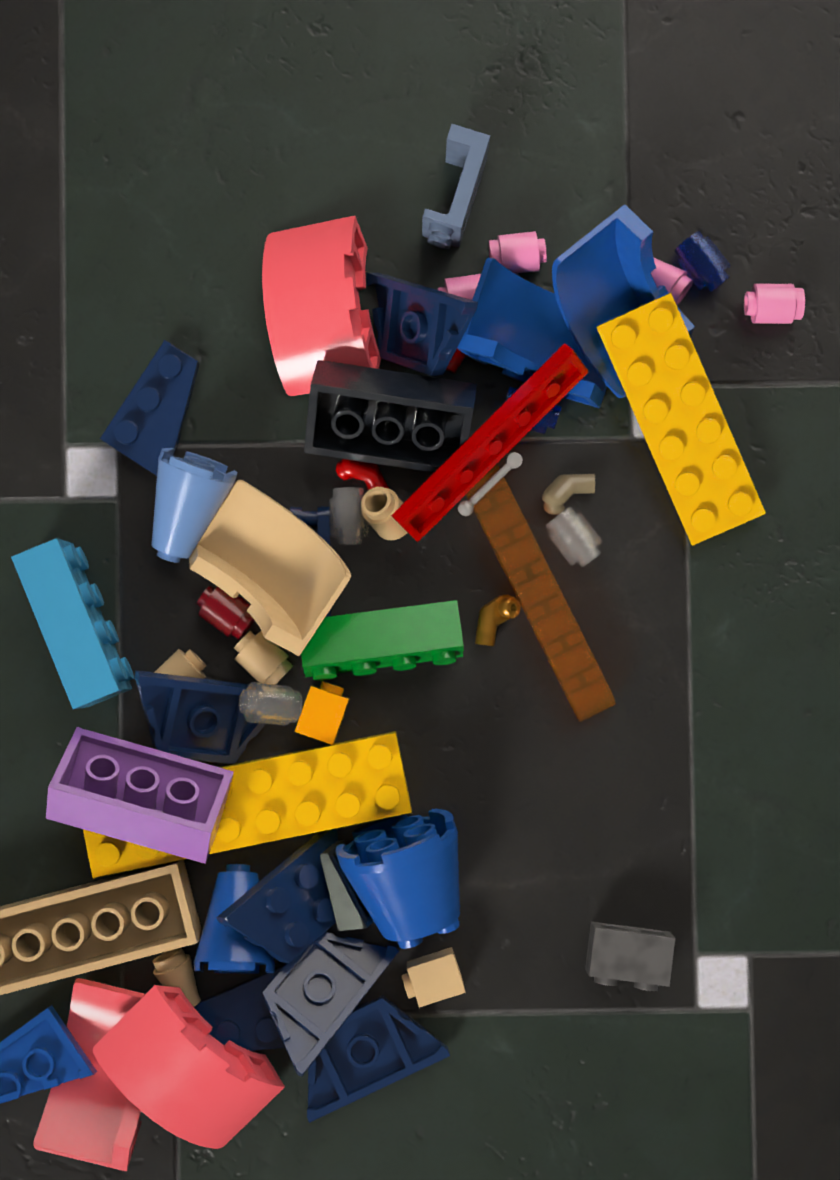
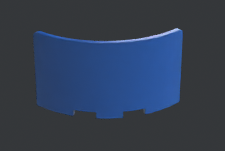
[552,204,695,398]
[457,257,607,408]

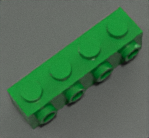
[301,600,464,681]

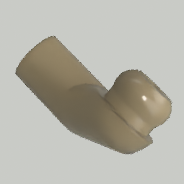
[542,474,595,515]

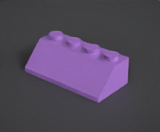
[46,727,234,864]

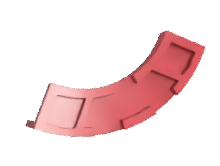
[262,216,381,396]
[33,978,145,1171]
[93,985,285,1149]

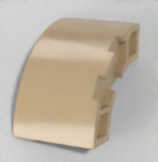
[189,480,351,656]

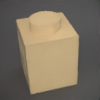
[402,947,466,1008]

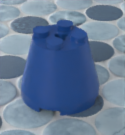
[335,809,460,949]

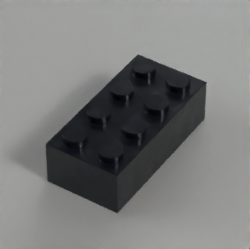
[304,360,477,472]

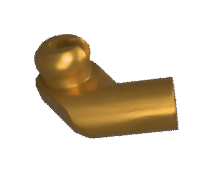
[475,594,521,646]

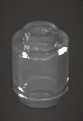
[329,487,369,545]
[545,506,603,567]
[239,682,302,726]

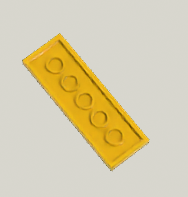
[596,293,766,546]

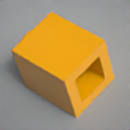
[295,681,350,745]

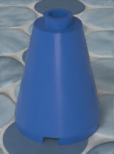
[193,864,275,974]

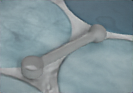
[458,452,523,516]

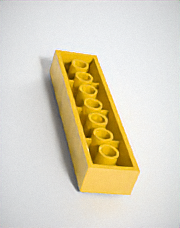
[83,731,412,878]

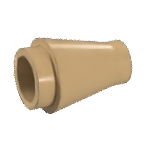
[153,947,201,1007]

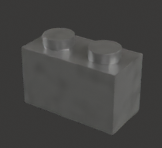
[585,921,675,991]

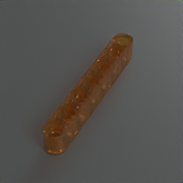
[466,464,616,722]

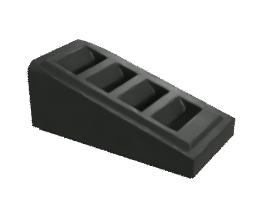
[320,840,374,931]

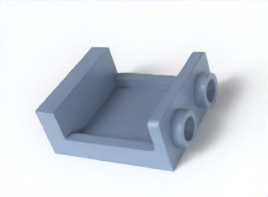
[422,124,490,249]

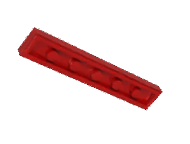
[391,343,589,542]

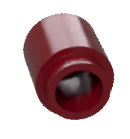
[196,585,255,640]

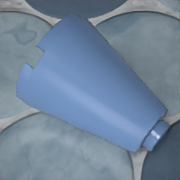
[151,448,238,563]

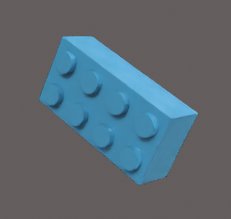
[11,538,134,709]

